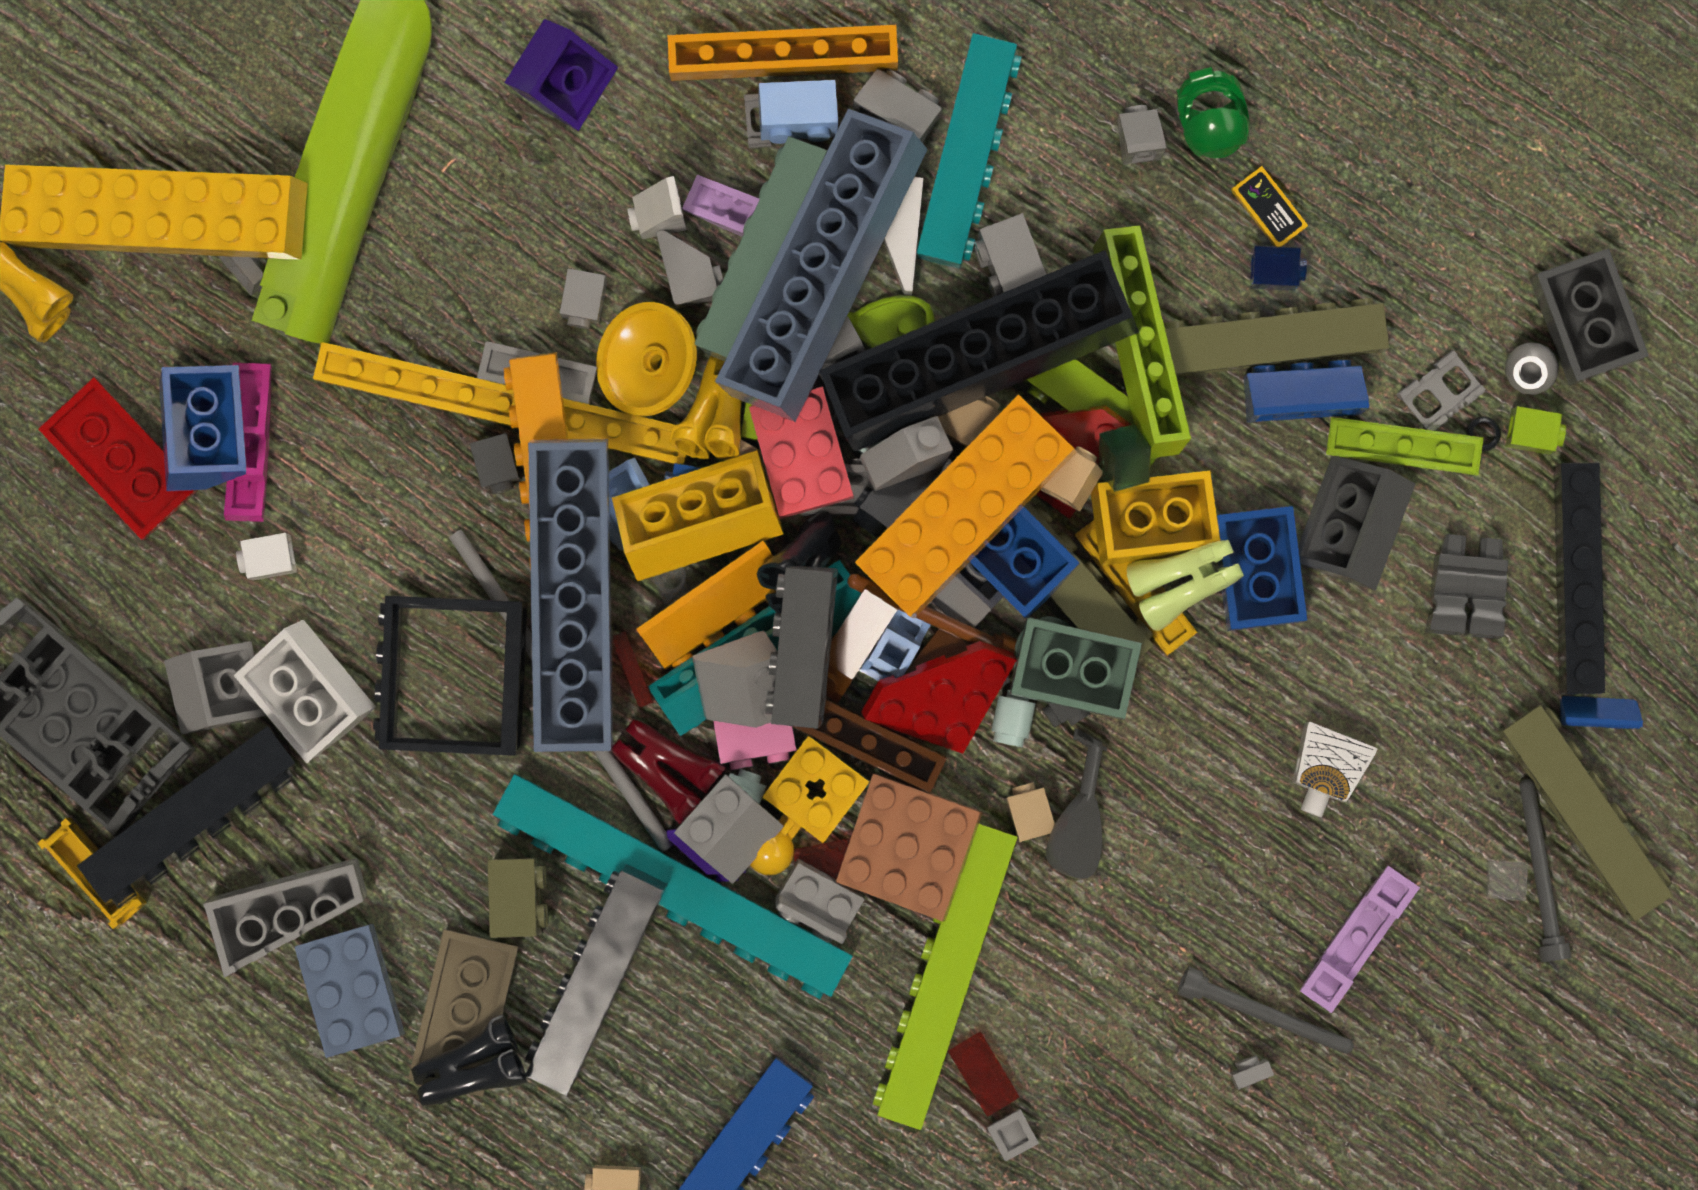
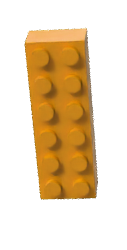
[855,394,1077,619]

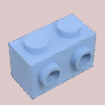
[758,80,838,144]

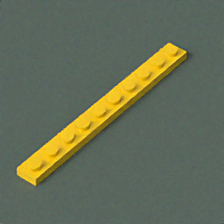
[313,342,687,465]

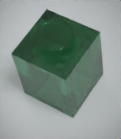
[1098,424,1151,492]

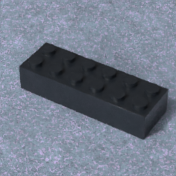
[77,726,296,909]

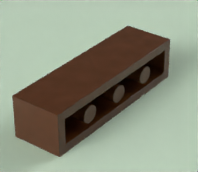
[792,698,947,793]

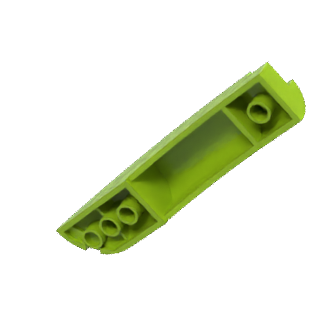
[251,0,432,344]

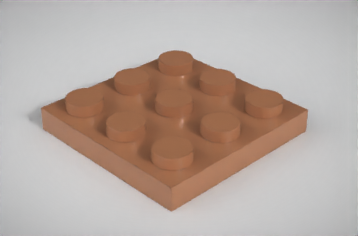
[836,773,983,922]

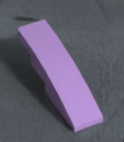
[682,175,759,237]

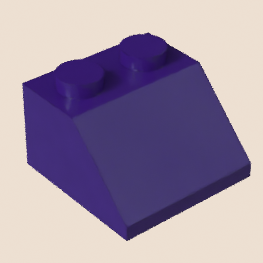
[504,19,618,131]

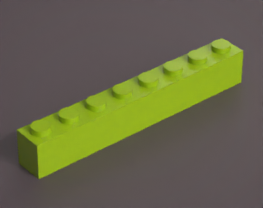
[872,824,1018,1130]

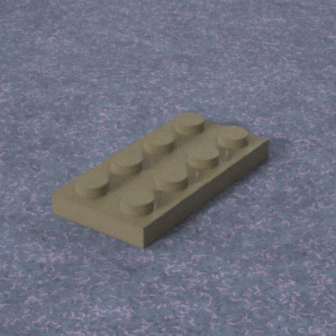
[408,929,519,1097]

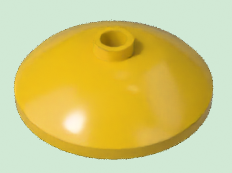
[596,302,697,416]

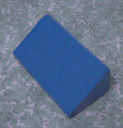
[1559,696,1643,729]

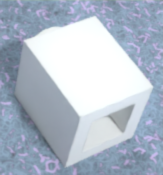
[236,533,297,581]

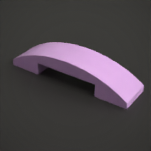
[1300,865,1420,1013]

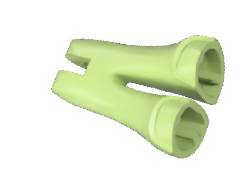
[1127,540,1244,631]

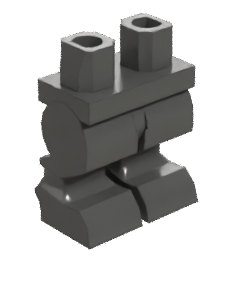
[1425,534,1508,640]

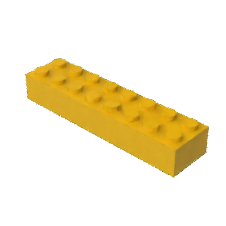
[0,165,308,260]

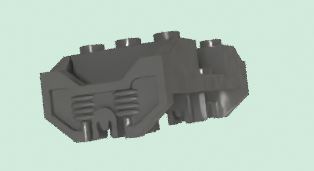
[0,597,196,836]

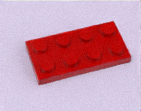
[38,377,198,541]

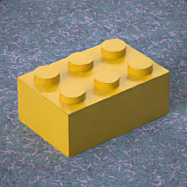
[1091,470,1220,566]

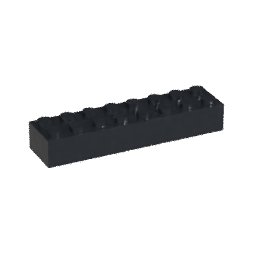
[819,250,1139,452]

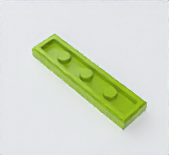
[1326,417,1484,475]

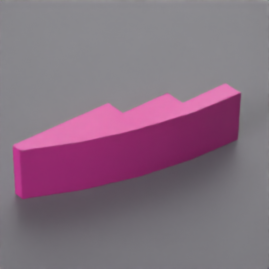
[224,363,272,522]

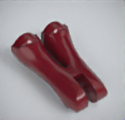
[611,718,727,825]

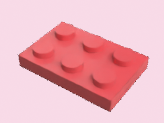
[749,387,854,519]

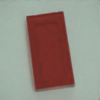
[612,631,655,708]

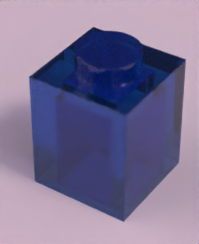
[1250,246,1307,291]

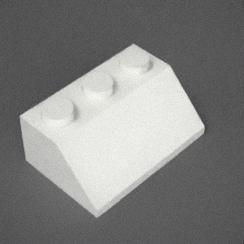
[234,620,376,763]

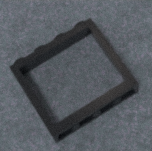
[373,596,528,756]

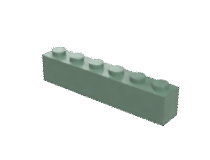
[695,136,827,361]

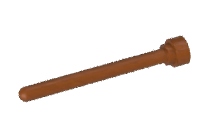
[847,574,1017,654]

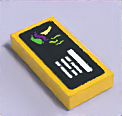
[1231,166,1308,250]

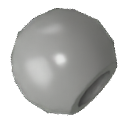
[1505,343,1559,395]

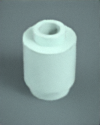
[991,690,1036,748]

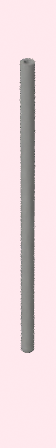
[449,529,674,853]

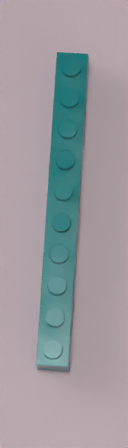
[492,774,853,999]

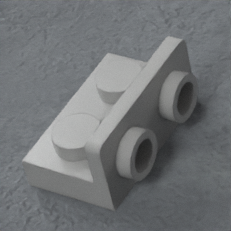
[775,859,865,944]

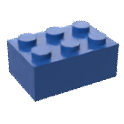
[1217,506,1307,631]

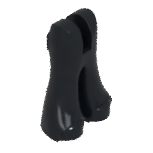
[757,511,842,613]
[411,1014,527,1106]

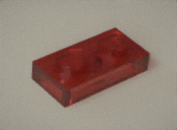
[947,1031,1020,1117]

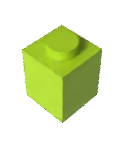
[1505,406,1566,455]

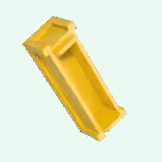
[37,818,147,929]

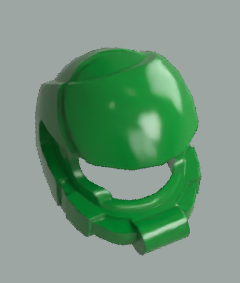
[1176,66,1250,159]

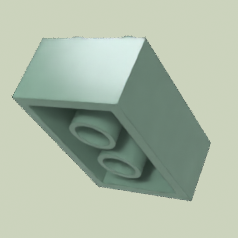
[1009,618,1142,720]

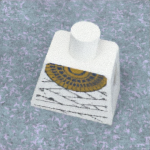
[1293,722,1378,818]

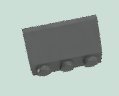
[1298,456,1415,591]

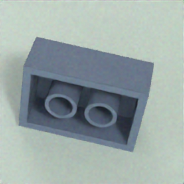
[294,924,405,1058]

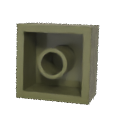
[488,858,549,938]

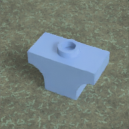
[860,610,931,681]

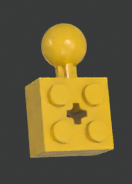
[750,736,870,875]

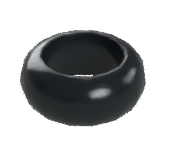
[1466,416,1501,452]

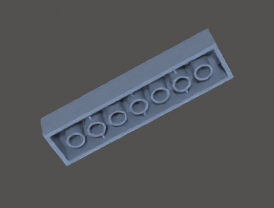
[715,109,928,422]
[528,439,613,752]

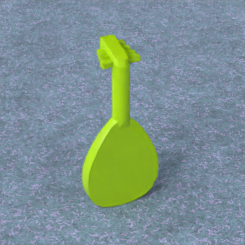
[847,295,935,349]

